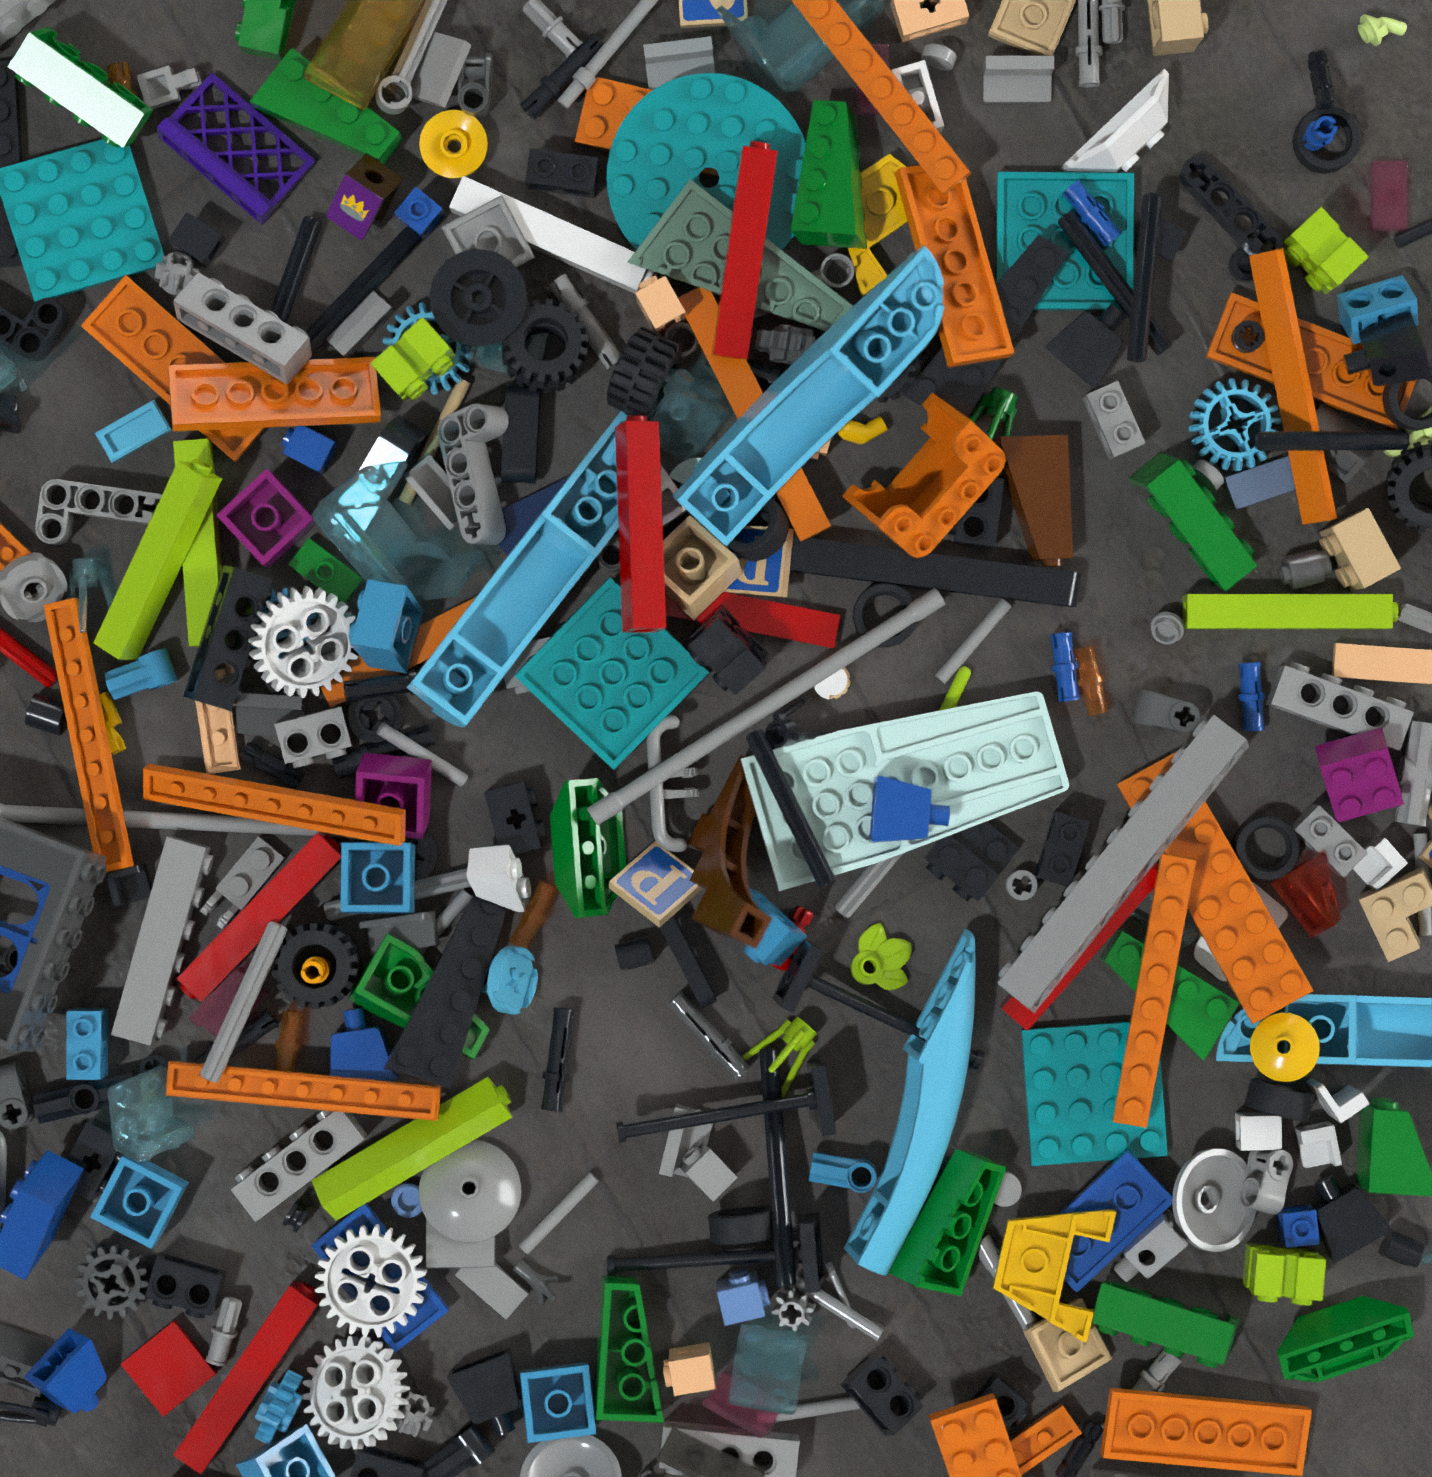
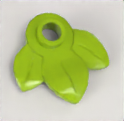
[850,923,912,990]

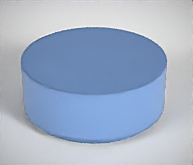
[391,1182,422,1218]

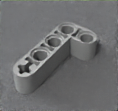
[437,403,509,545]
[35,479,162,546]

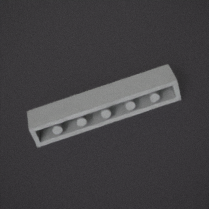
[111,836,214,1046]

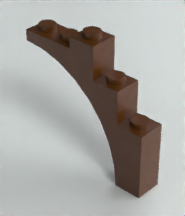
[687,755,772,949]

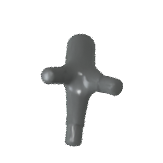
[513,1260,558,1304]

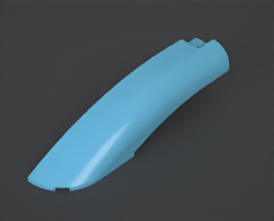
[672,246,944,546]
[406,411,628,727]
[844,928,976,1276]
[1216,994,1432,1068]

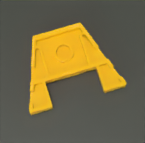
[848,154,908,296]
[993,1209,1116,1343]

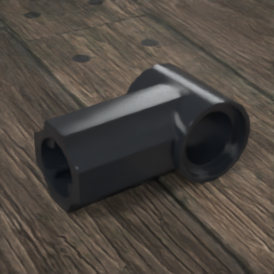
[423,1423,496,1477]

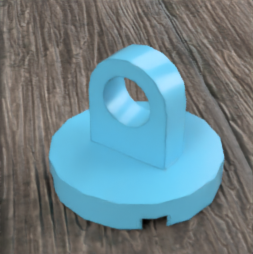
[481,946,538,1015]

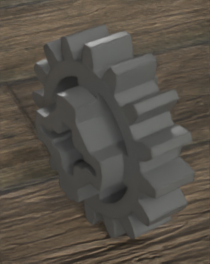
[754,324,818,365]
[74,1243,150,1320]

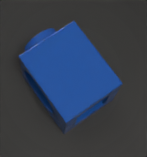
[394,186,446,241]
[282,426,339,474]
[1276,1204,1320,1248]

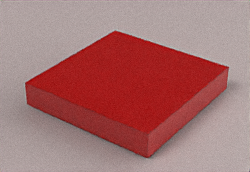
[120,1320,218,1417]

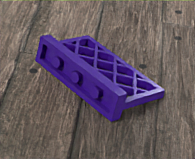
[157,73,316,225]

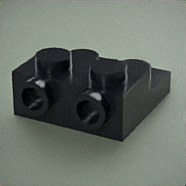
[923,821,1020,902]

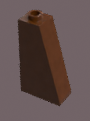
[993,435,1073,567]

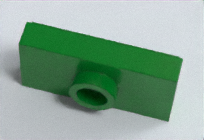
[288,538,364,604]

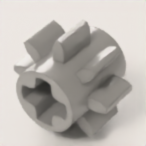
[155,252,199,295]
[772,1286,816,1332]
[393,1391,435,1437]

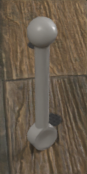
[825,1261,855,1328]

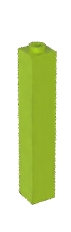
[173,439,228,647]
[93,459,222,660]
[1182,594,1398,630]
[311,1077,512,1221]

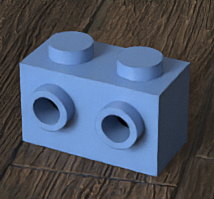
[717,1269,770,1326]

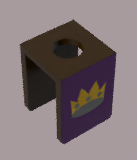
[326,153,403,240]

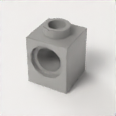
[679,1143,738,1202]

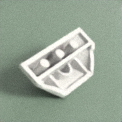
[1061,69,1169,173]

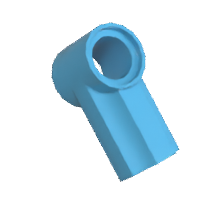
[104,648,178,700]
[808,1151,877,1193]

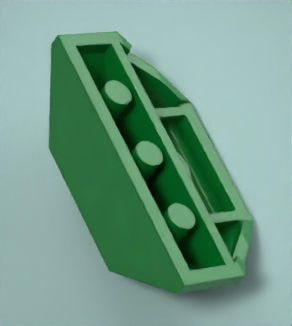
[550,778,626,918]
[1277,1296,1414,1383]

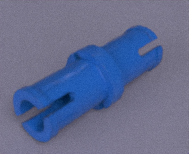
[1302,116,1337,151]
[1062,180,1122,247]
[1050,631,1080,702]
[1238,662,1265,732]

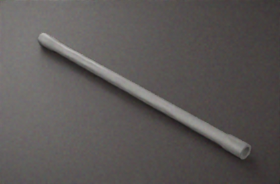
[586,588,946,826]
[0,803,363,840]

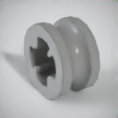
[1006,869,1037,901]

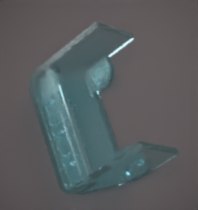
[717,0,884,93]
[313,460,481,601]

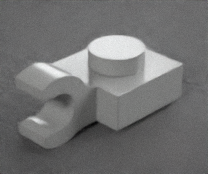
[137,65,202,109]

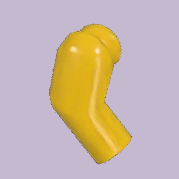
[838,416,888,445]

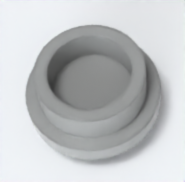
[1151,612,1185,645]

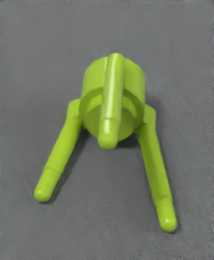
[742,1016,818,1097]

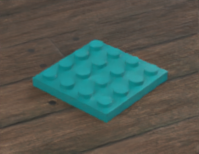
[0,139,164,303]
[995,172,1134,311]
[514,576,709,770]
[1021,1021,1168,1166]

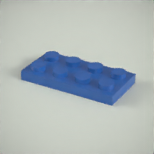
[1058,1149,1173,1292]
[311,1203,449,1353]

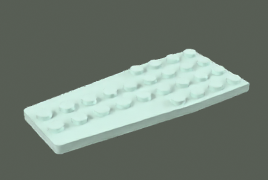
[740,692,1069,891]

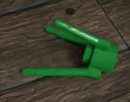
[969,387,1018,476]

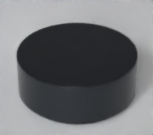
[1228,248,1254,282]

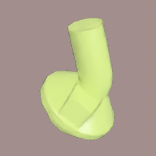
[1358,14,1407,46]

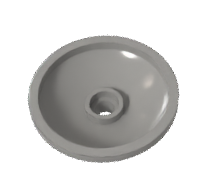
[419,1140,521,1243]
[1172,1148,1256,1252]
[520,1435,622,1477]

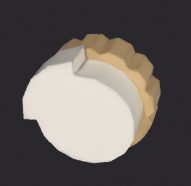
[814,667,851,700]

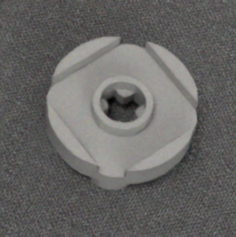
[0,552,67,622]

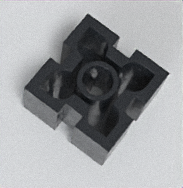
[688,603,768,696]

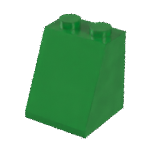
[1355,1097,1432,1196]

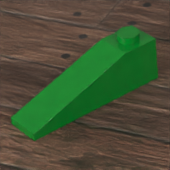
[348,933,490,1060]

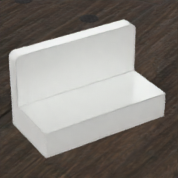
[1306,1078,1370,1123]

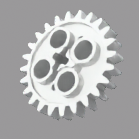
[248,586,358,698]
[315,1224,427,1338]
[302,1336,410,1449]

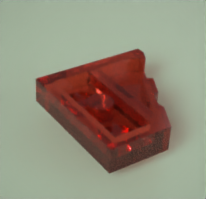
[1271,851,1341,938]

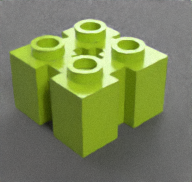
[1283,207,1369,295]
[370,317,456,401]
[1242,1243,1326,1306]

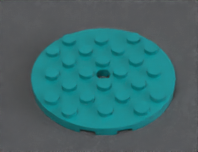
[607,73,806,250]

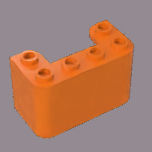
[842,392,1006,558]

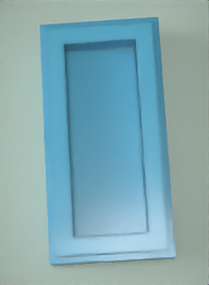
[95,400,172,464]

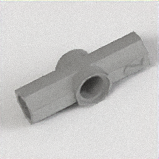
[1394,721,1432,826]

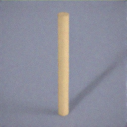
[398,379,471,506]

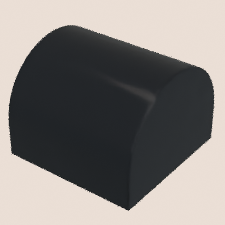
[25,693,66,736]
[614,936,654,971]
[1378,1230,1424,1268]

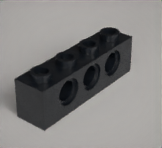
[183,565,272,711]

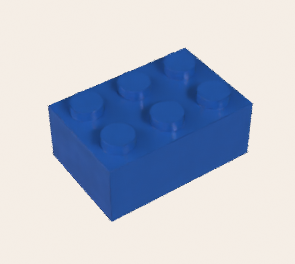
[0,1150,84,1280]

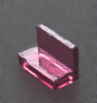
[189,966,269,1038]
[702,1371,784,1438]

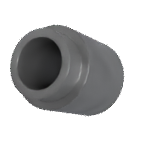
[1278,549,1332,590]

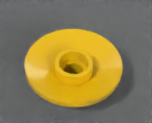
[419,110,488,179]
[1250,1013,1320,1082]

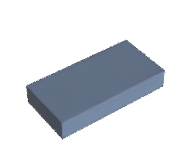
[1224,456,1296,510]

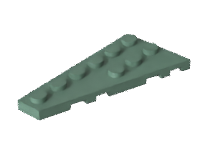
[627,179,853,332]

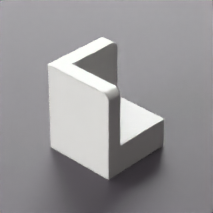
[1353,837,1408,890]
[1235,1112,1282,1151]
[1295,1121,1342,1168]

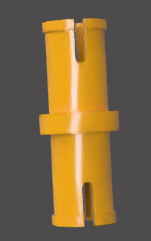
[301,956,331,984]

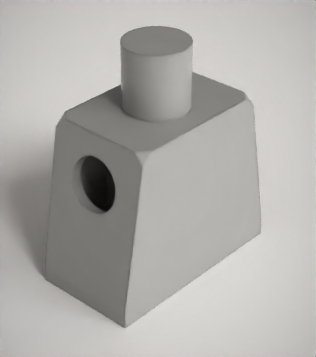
[1114,1209,1188,1282]

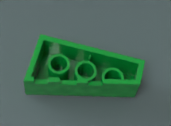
[235,0,296,61]
[1128,452,1257,591]
[1100,929,1239,1061]
[593,1275,664,1423]
[1092,1280,1240,1368]

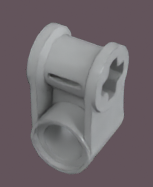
[1239,1150,1293,1215]

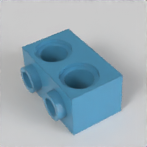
[1337,275,1419,344]
[66,1008,109,1080]

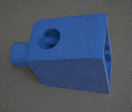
[869,776,950,843]
[330,1007,399,1081]
[24,1328,107,1414]

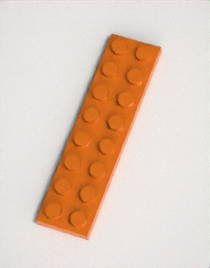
[1117,752,1314,1024]

